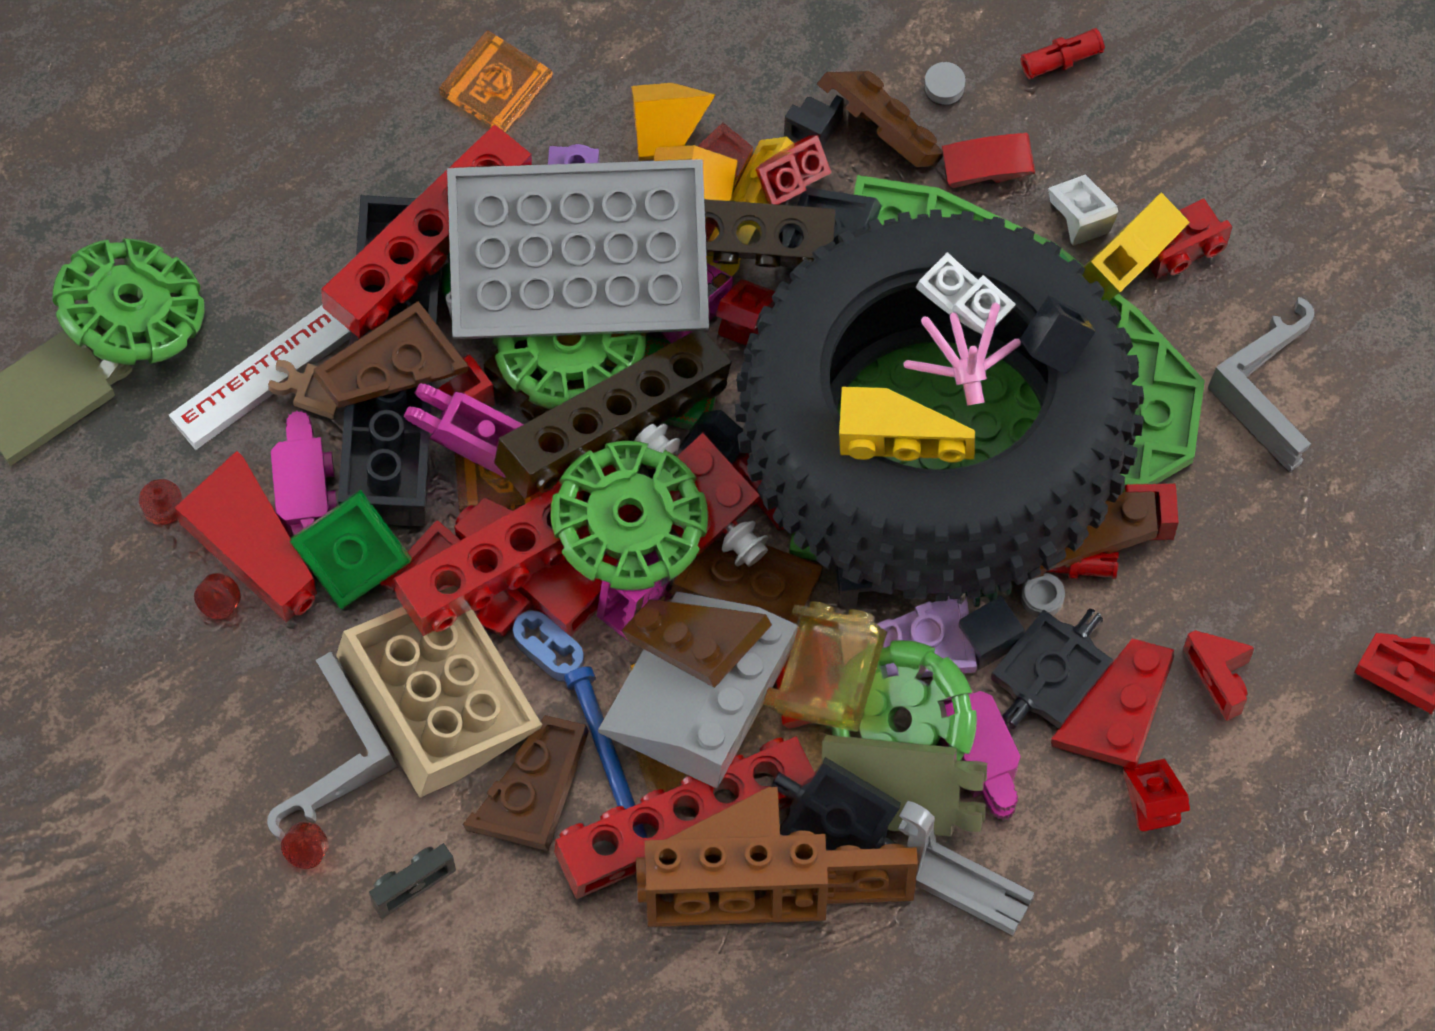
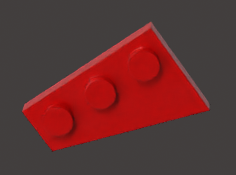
[379,520,533,637]
[1051,638,1174,770]

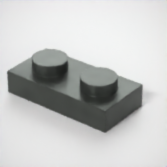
[369,843,456,919]

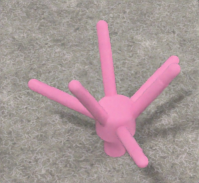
[904,303,1021,406]

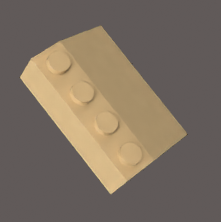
[336,585,542,798]

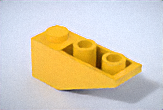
[1082,192,1190,301]
[839,387,975,462]

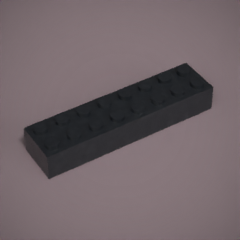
[338,195,441,526]

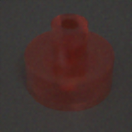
[139,479,183,525]
[194,573,241,619]
[281,822,329,869]

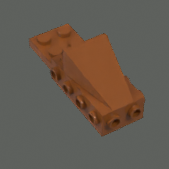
[636,787,918,927]

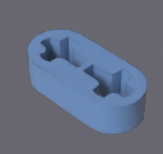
[513,611,584,682]

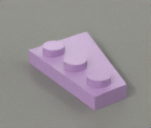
[841,592,977,684]

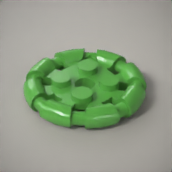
[53,238,205,365]
[493,333,646,409]
[551,441,708,591]
[826,640,977,761]

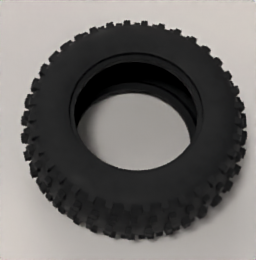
[735,209,1144,601]

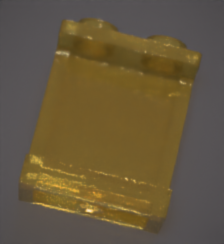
[763,601,887,732]

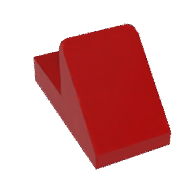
[715,279,775,345]
[1183,630,1254,721]
[1123,759,1190,831]

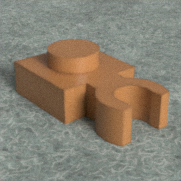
[268,360,338,419]

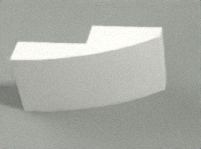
[916,253,1016,334]

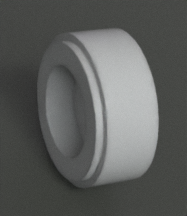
[924,62,966,105]
[1021,573,1065,617]

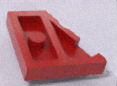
[1354,633,1435,714]

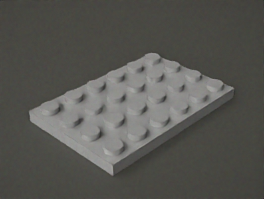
[447,159,709,339]

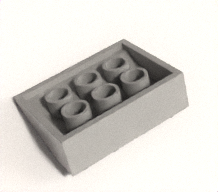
[598,592,798,788]

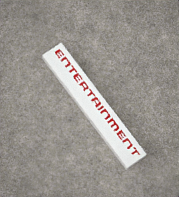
[169,305,350,450]

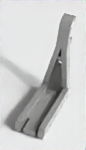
[1208,297,1314,472]
[267,652,398,842]
[898,801,1034,935]

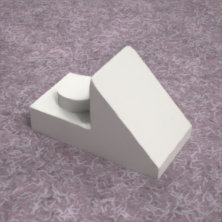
[1048,175,1118,246]

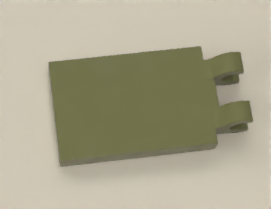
[0,325,133,466]
[822,735,988,837]

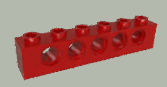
[321,124,532,339]
[394,465,642,636]
[554,736,815,899]

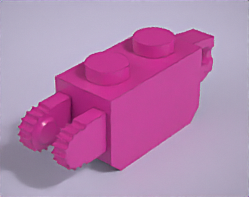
[404,383,524,478]
[270,410,338,537]
[939,691,1021,821]

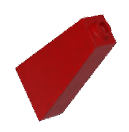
[174,451,317,623]
[454,498,619,637]

